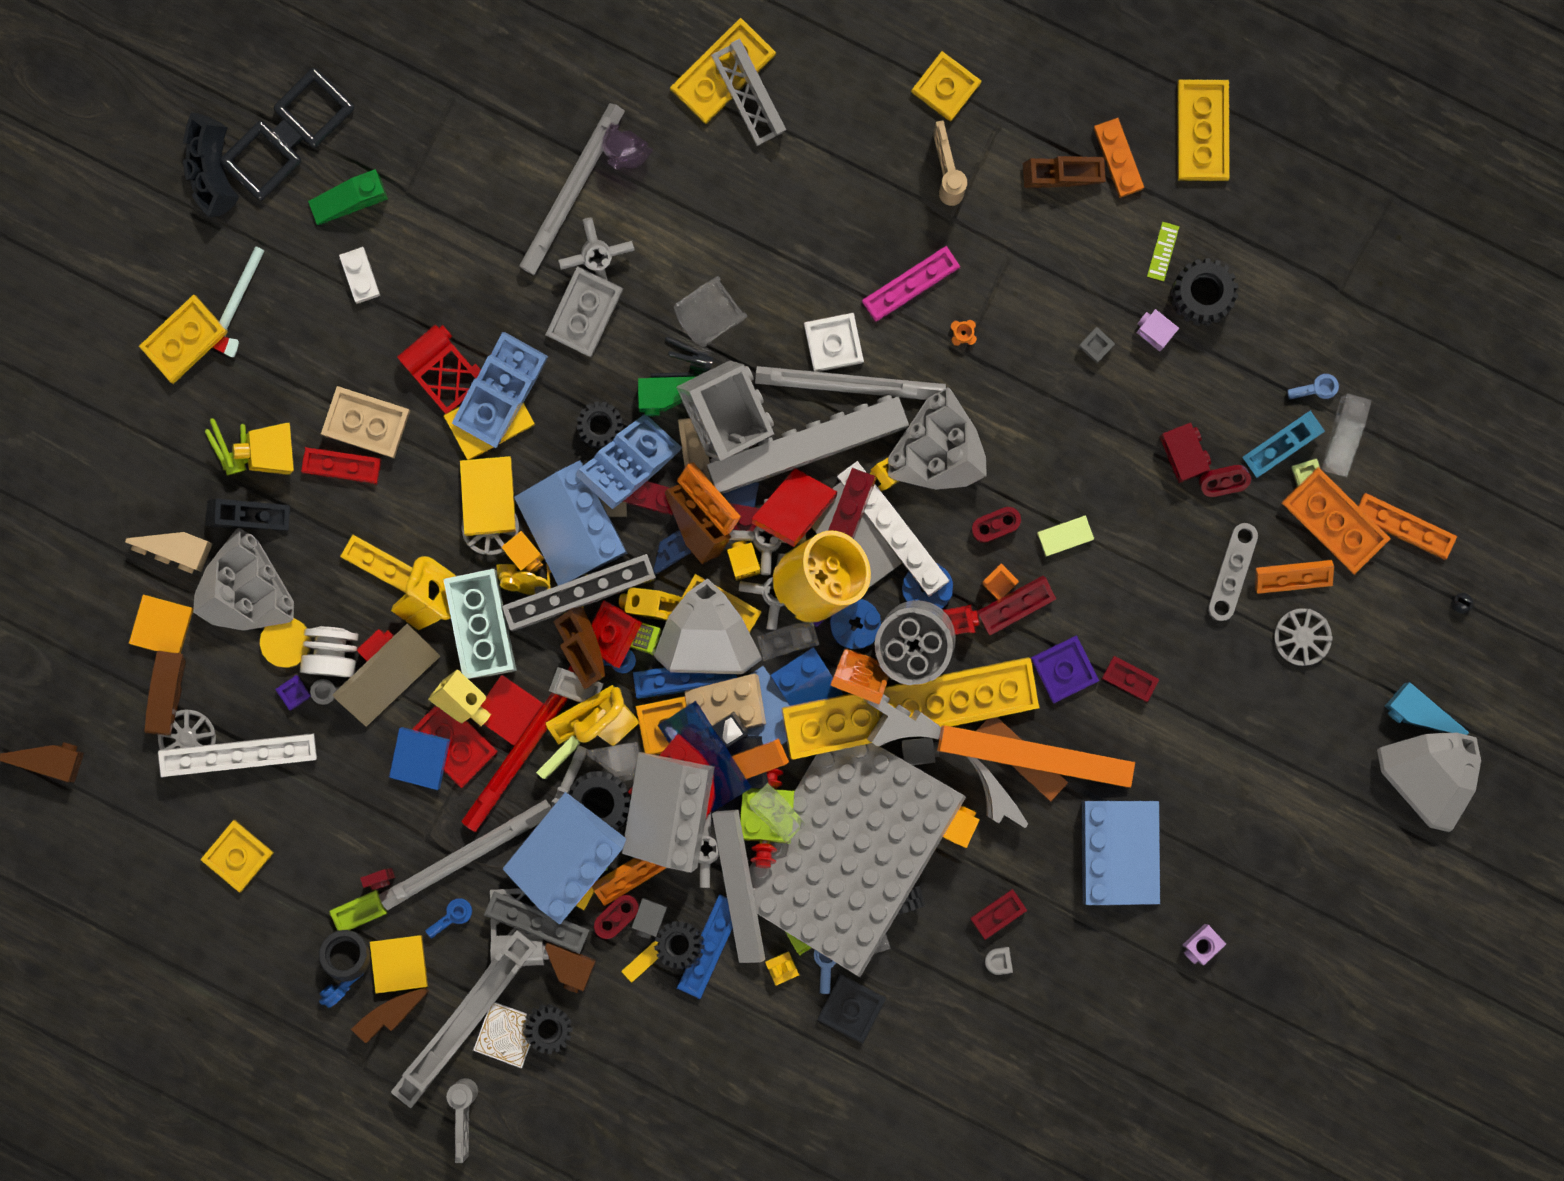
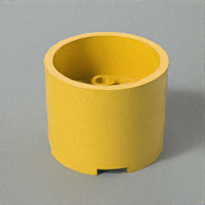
[773,531,871,622]

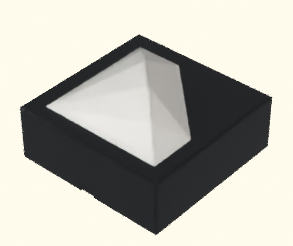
[712,711,749,747]

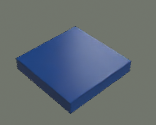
[389,727,450,790]

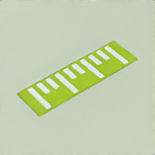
[1147,222,1180,281]

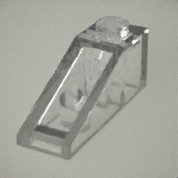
[1322,393,1372,477]

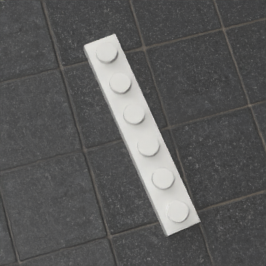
[837,461,949,597]
[158,733,317,777]

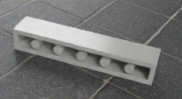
[502,554,656,632]

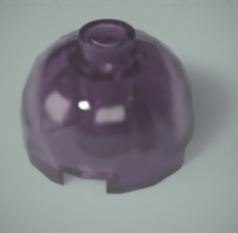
[601,122,653,170]

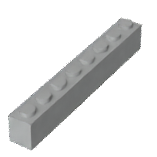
[707,395,909,494]

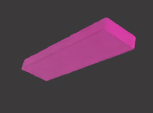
[862,246,960,322]

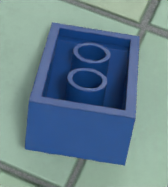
[770,647,843,706]

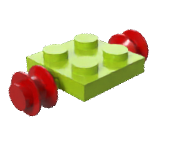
[740,768,794,868]

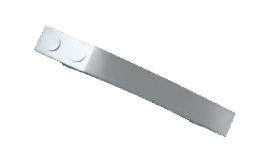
[862,694,1028,828]
[391,930,537,1108]

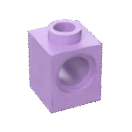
[1137,309,1179,351]
[1183,924,1226,965]

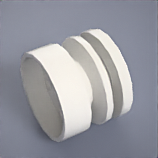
[300,626,359,678]

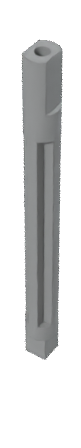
[519,103,625,275]
[755,366,946,400]
[379,799,552,910]

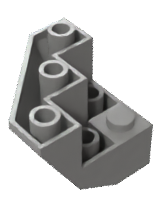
[888,387,986,490]
[193,528,294,630]
[654,578,762,674]
[1377,733,1481,832]

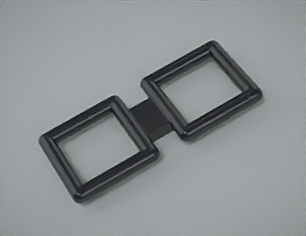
[220,68,355,201]

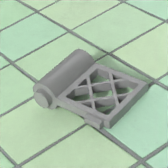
[490,888,549,966]
[446,1078,478,1163]

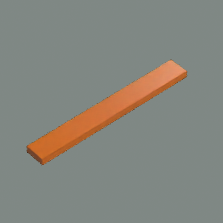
[937,725,1135,788]

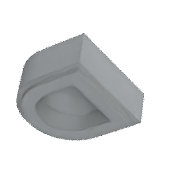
[985,947,1013,975]

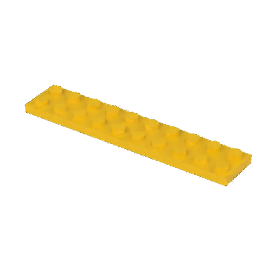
[781,657,1039,759]

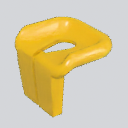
[391,556,456,630]
[573,687,639,746]

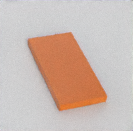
[1281,467,1391,574]
[831,648,889,704]

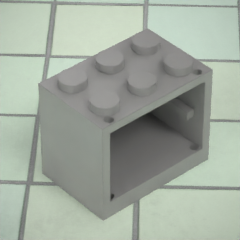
[676,361,774,461]

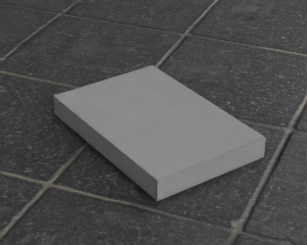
[546,266,624,357]

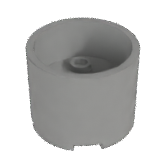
[875,600,956,685]

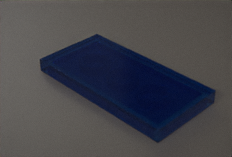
[658,701,752,811]

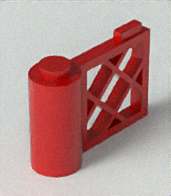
[397,324,481,414]

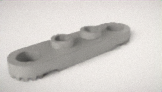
[1208,523,1258,621]

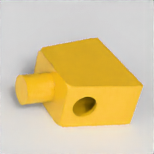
[232,423,294,474]
[619,587,683,621]

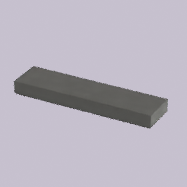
[484,891,589,954]

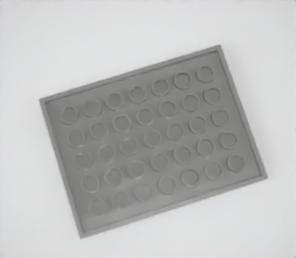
[749,743,966,977]

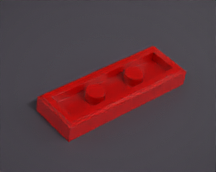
[301,447,381,484]

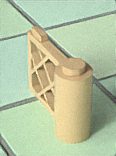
[933,121,967,206]

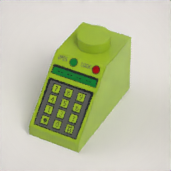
[630,623,662,655]

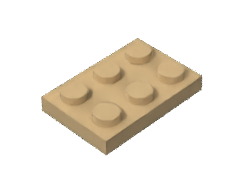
[321,386,410,458]
[685,674,766,742]

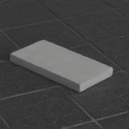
[812,482,902,588]

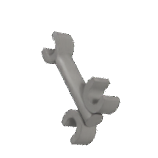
[551,745,588,807]

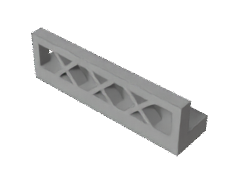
[711,39,786,146]

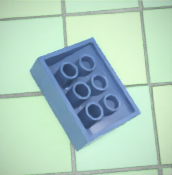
[514,460,628,586]
[503,792,626,924]
[1082,801,1160,905]

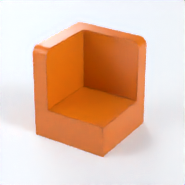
[981,563,1019,600]

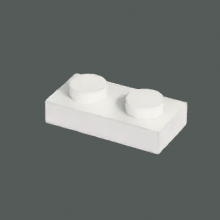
[339,247,380,304]

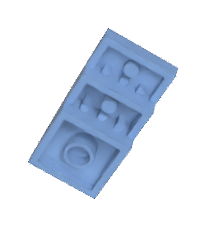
[452,332,548,448]
[575,414,682,509]

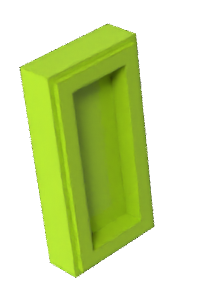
[329,890,387,931]

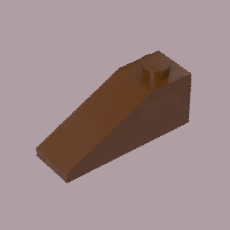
[665,484,731,564]
[0,742,84,782]

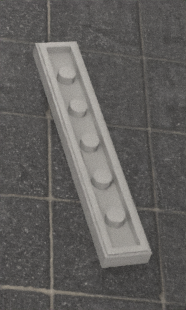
[712,810,765,963]

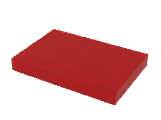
[752,468,837,547]
[412,705,498,788]

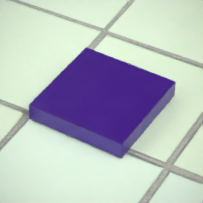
[1031,635,1099,703]

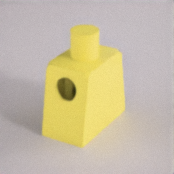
[428,670,491,726]

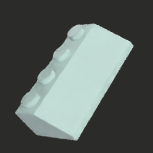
[443,569,517,679]

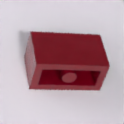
[1160,423,1211,483]

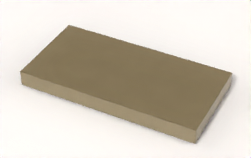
[333,624,440,727]

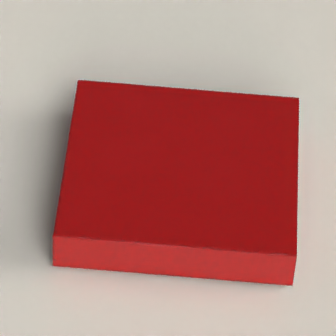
[591,600,642,668]
[481,675,544,746]

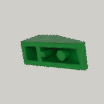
[308,169,388,225]
[638,377,695,416]

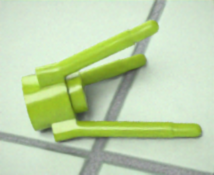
[205,418,248,476]

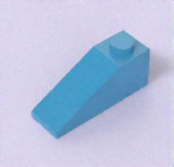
[1243,410,1325,477]
[1385,682,1469,735]

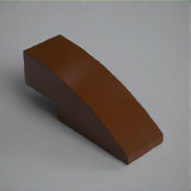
[1023,156,1106,188]
[553,606,605,690]
[145,651,186,736]
[351,987,429,1043]

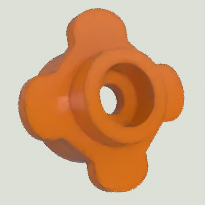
[951,320,977,346]

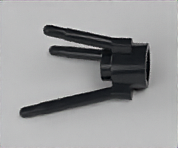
[650,337,713,378]

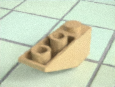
[125,532,212,574]

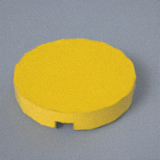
[260,618,312,668]

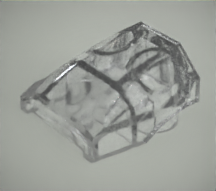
[674,276,748,347]

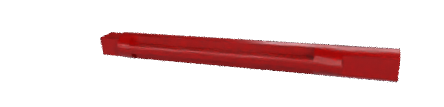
[461,666,575,832]

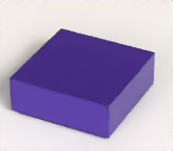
[275,675,311,711]

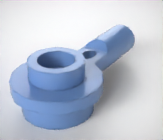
[1287,374,1339,399]
[814,950,836,994]

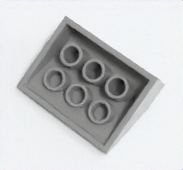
[622,752,714,872]

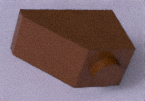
[545,942,597,993]

